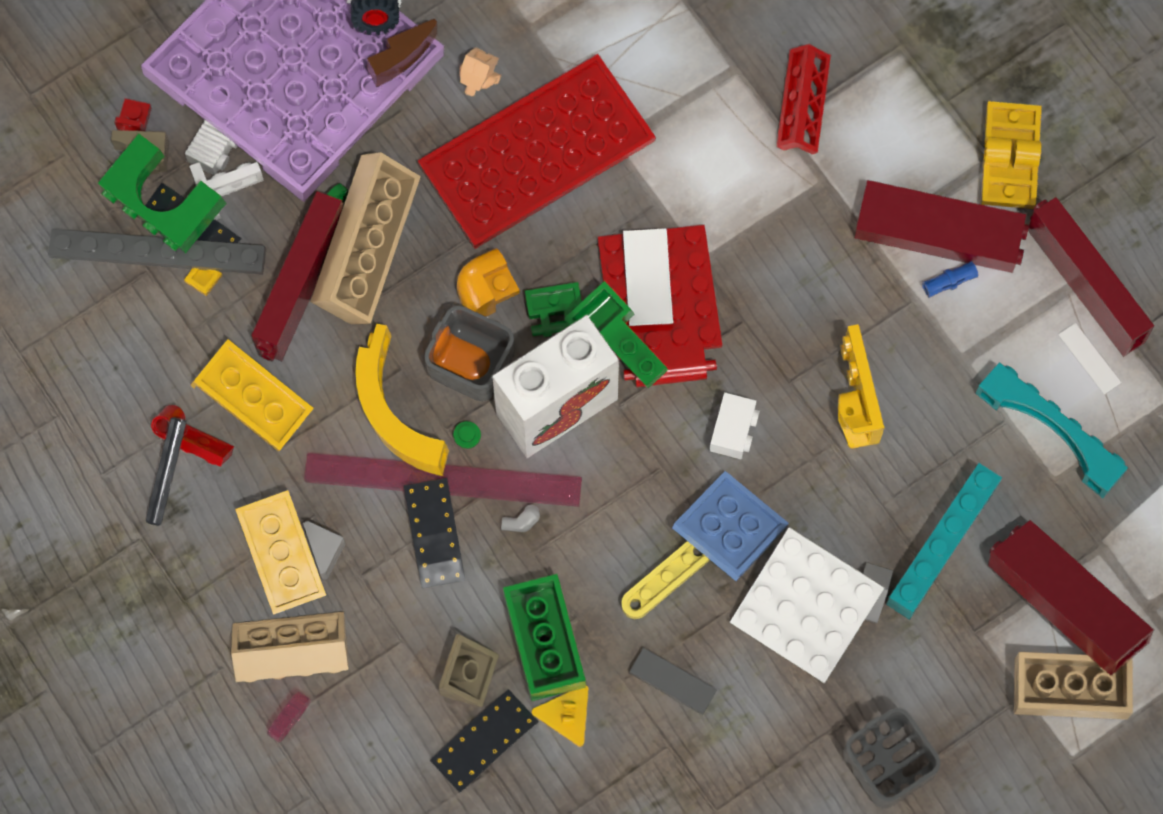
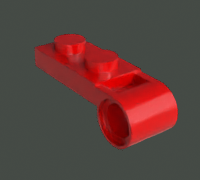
[151,405,234,467]

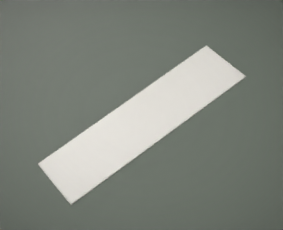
[1058,323,1122,394]

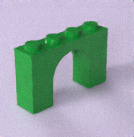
[98,133,227,254]

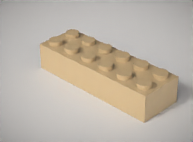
[311,152,421,325]

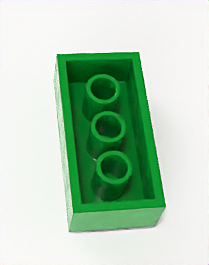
[503,574,586,702]

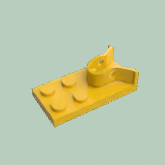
[838,324,884,449]
[191,339,314,452]
[235,490,326,615]

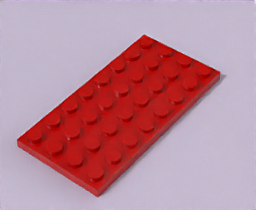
[418,54,656,249]

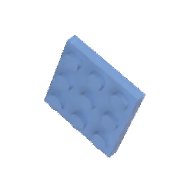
[672,471,789,581]

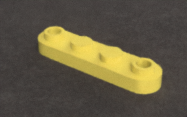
[621,541,710,619]

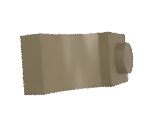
[111,130,169,174]

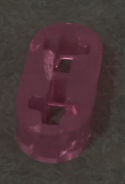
[267,691,311,743]

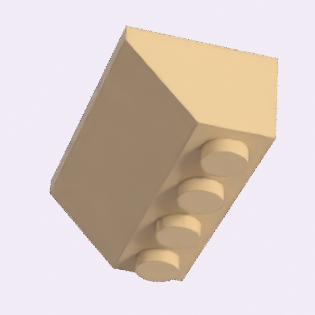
[231,612,348,682]

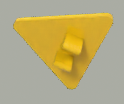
[532,686,589,747]

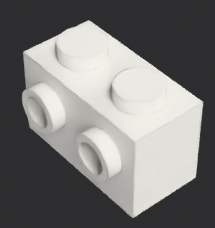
[710,392,760,459]

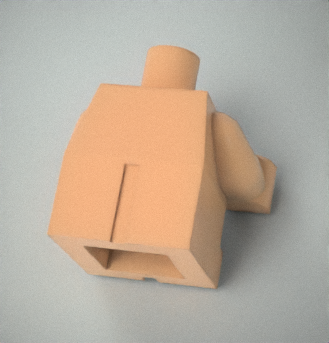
[459,47,501,96]

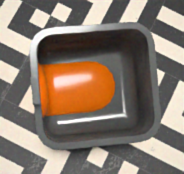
[425,306,515,402]

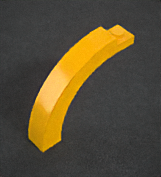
[356,324,449,476]

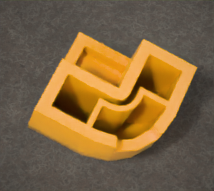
[456,248,520,317]

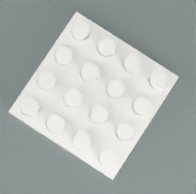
[730,527,885,683]

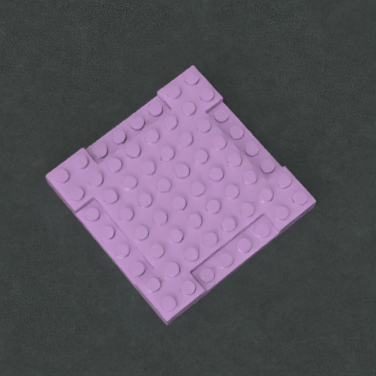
[141,0,444,202]

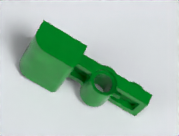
[564,281,668,388]

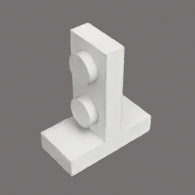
[189,162,264,220]

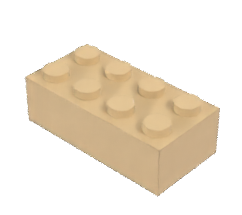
[1014,652,1133,720]

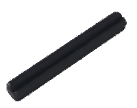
[146,417,186,526]

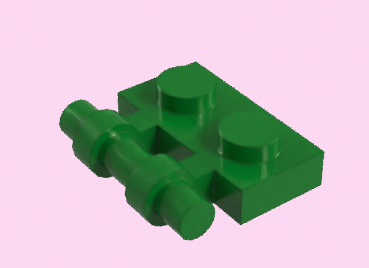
[525,282,582,338]

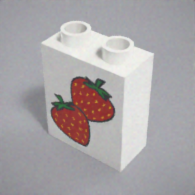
[493,315,619,458]

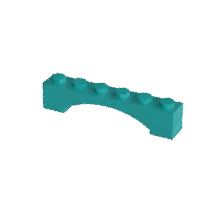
[975,362,1128,499]
[886,463,1002,620]

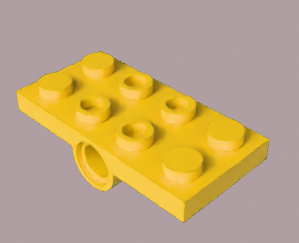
[981,101,1042,209]

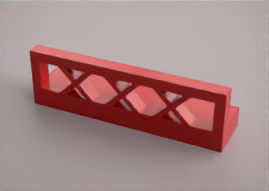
[777,44,831,154]

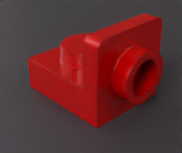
[114,99,152,131]

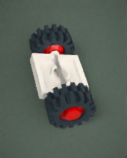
[347,0,401,36]

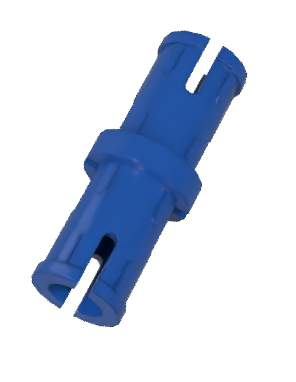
[922,261,979,298]

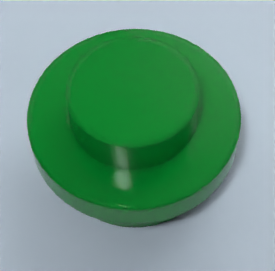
[453,421,481,449]

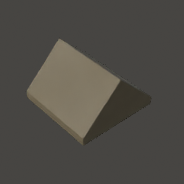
[439,634,499,707]

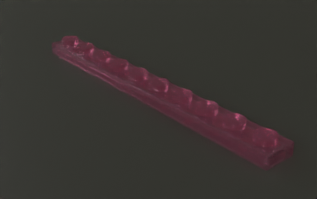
[304,453,582,507]

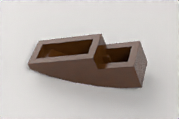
[367,18,437,87]

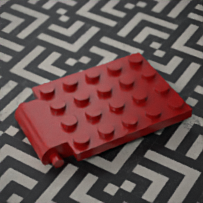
[598,225,723,388]

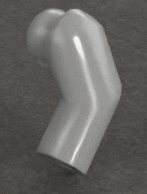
[501,504,540,532]

